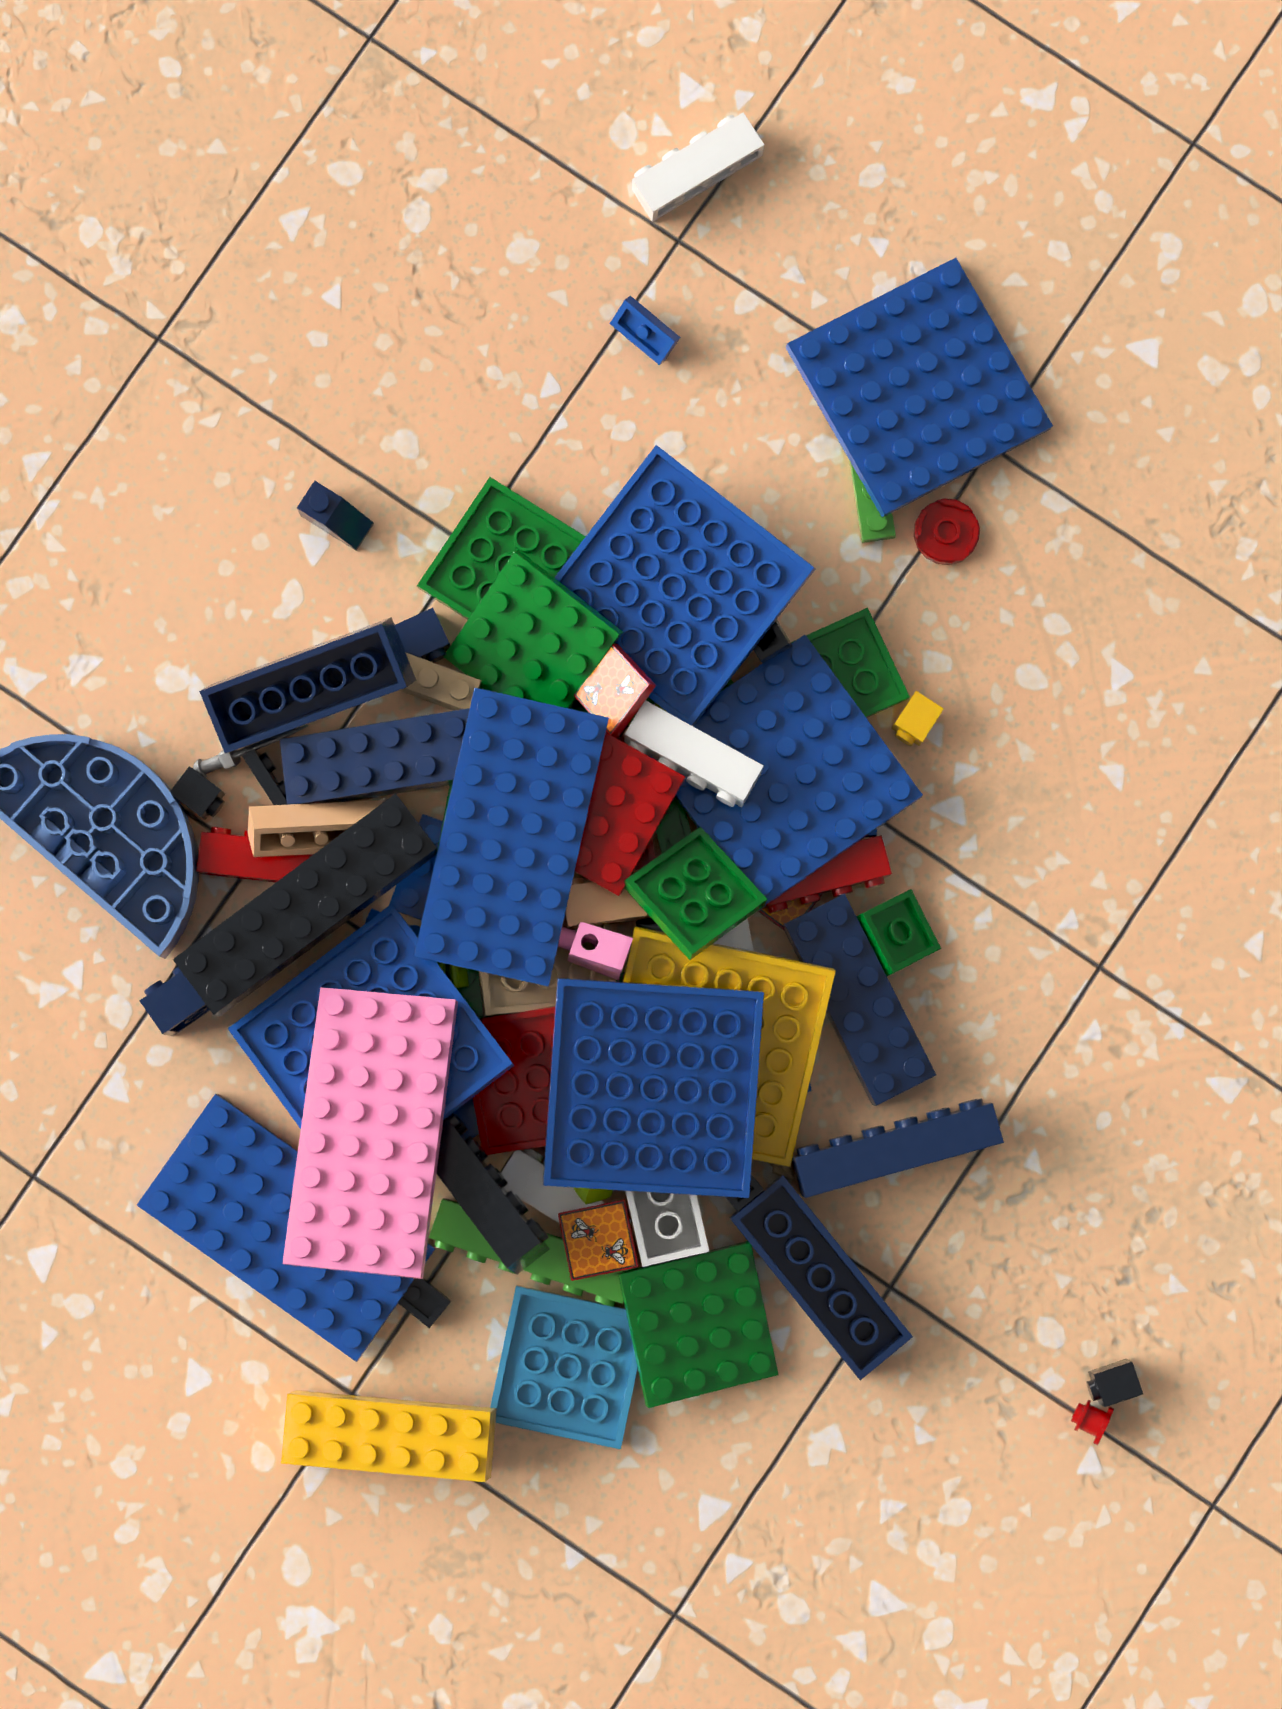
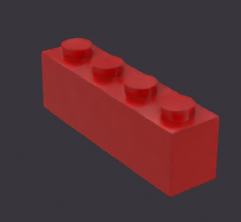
[196,827,314,883]
[763,835,892,914]

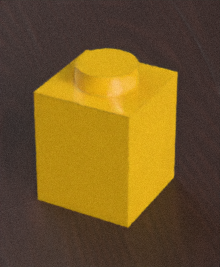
[891,691,944,746]

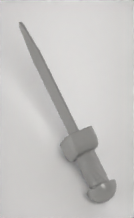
[193,725,308,778]

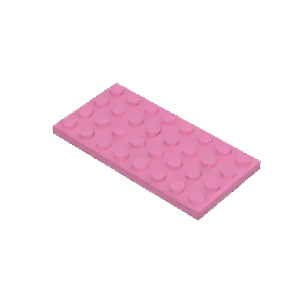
[282,987,458,1279]

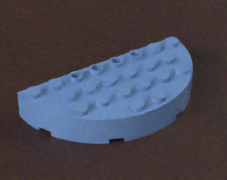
[0,734,199,959]

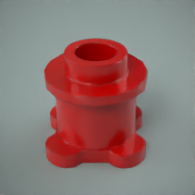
[1071,1400,1114,1445]

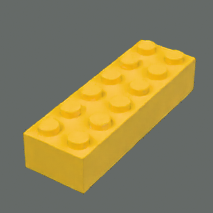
[281,1390,497,1482]

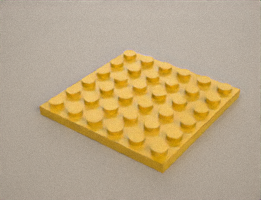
[623,927,835,1167]

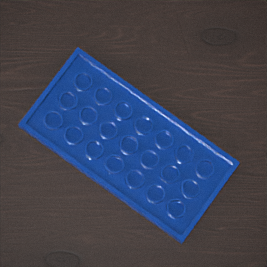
[414,687,609,987]
[137,1094,436,1362]

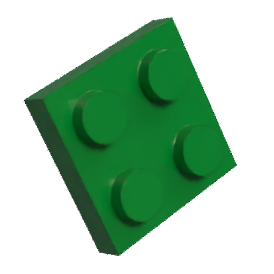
[856,889,942,976]

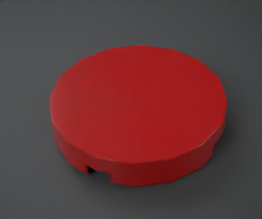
[914,498,980,565]

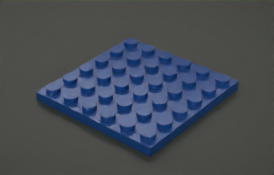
[785,258,1053,518]
[554,445,816,726]
[649,635,923,911]
[228,904,514,1129]
[543,978,764,1198]

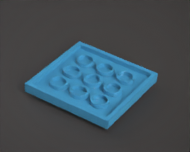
[490,1285,638,1449]

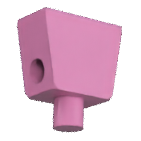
[558,922,633,980]

